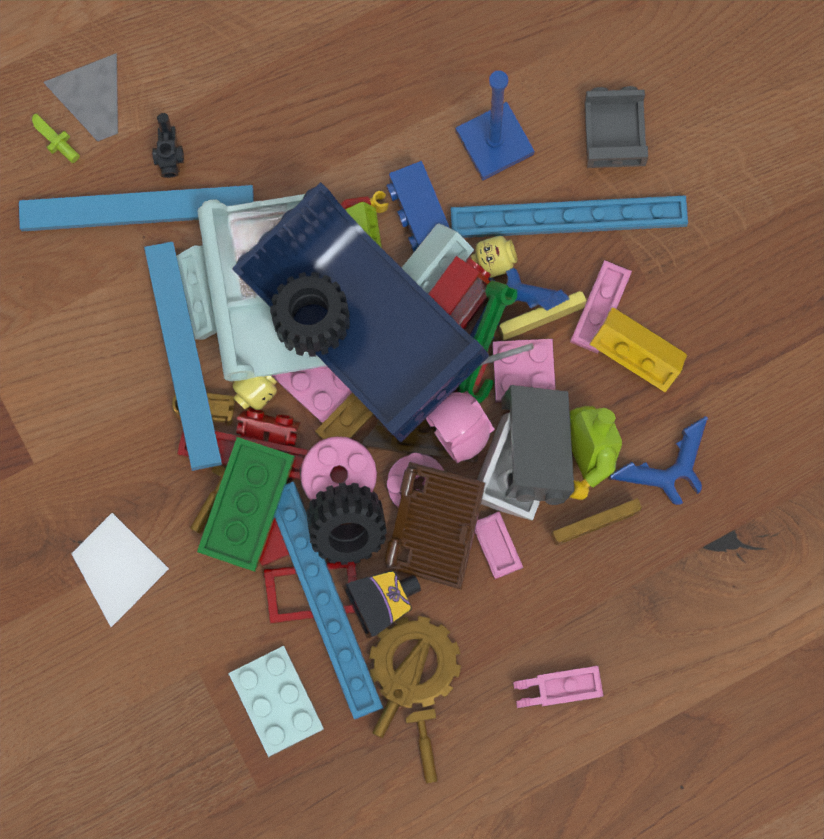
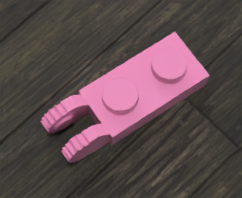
[513,666,603,708]

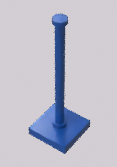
[455,71,535,181]

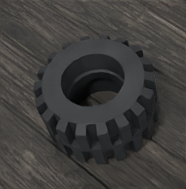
[270,272,350,357]
[307,483,387,565]

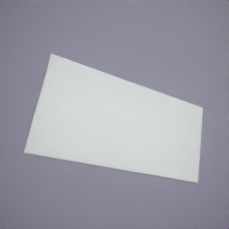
[72,513,169,627]

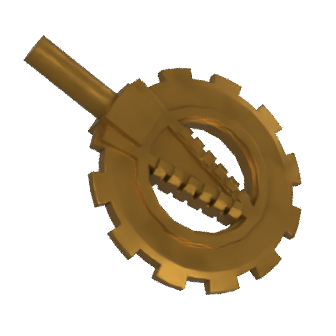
[369,616,461,739]

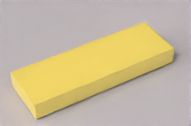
[499,291,586,341]

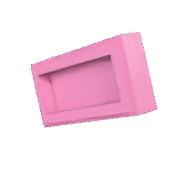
[475,512,523,580]

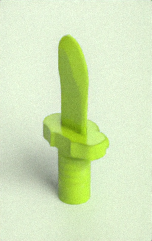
[32,114,80,163]

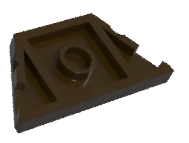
[362,418,478,463]

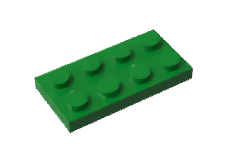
[197,437,295,572]

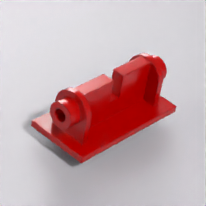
[236,408,301,446]

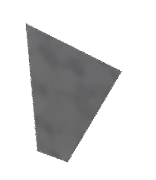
[43,53,118,141]

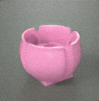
[426,391,495,463]

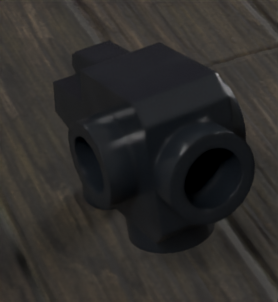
[152,113,184,178]

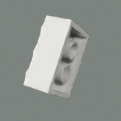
[477,412,540,520]

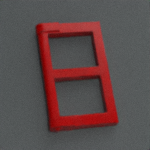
[264,561,357,624]

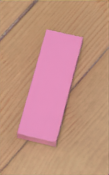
[570,260,632,354]

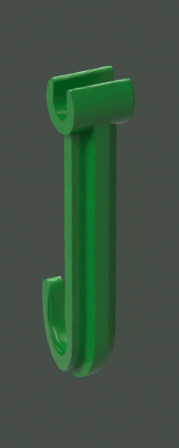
[457,280,517,403]

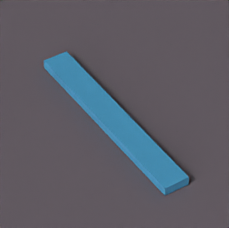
[19,185,254,232]
[451,196,688,238]
[144,242,222,471]
[275,482,384,720]

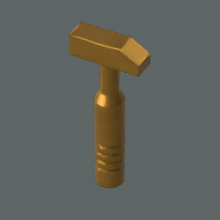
[190,465,226,534]
[405,709,438,783]

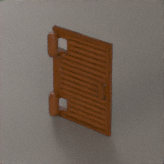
[384,462,486,590]

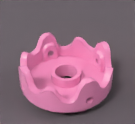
[300,436,377,500]

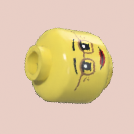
[471,236,517,278]

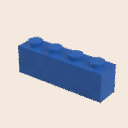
[386,161,450,253]

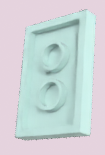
[229,646,324,757]

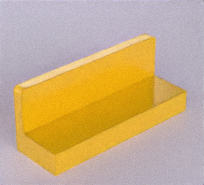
[589,307,687,392]

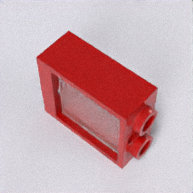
[429,256,491,329]

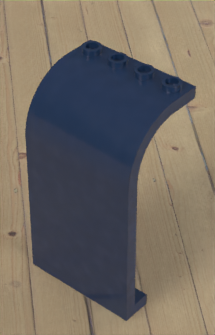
[232,182,489,442]

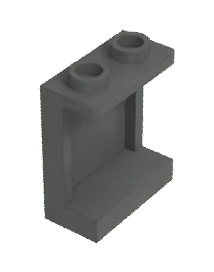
[584,86,648,168]

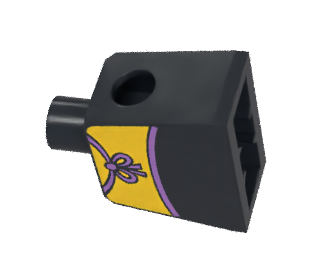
[342,570,421,639]

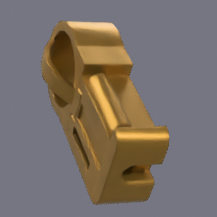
[172,393,235,426]

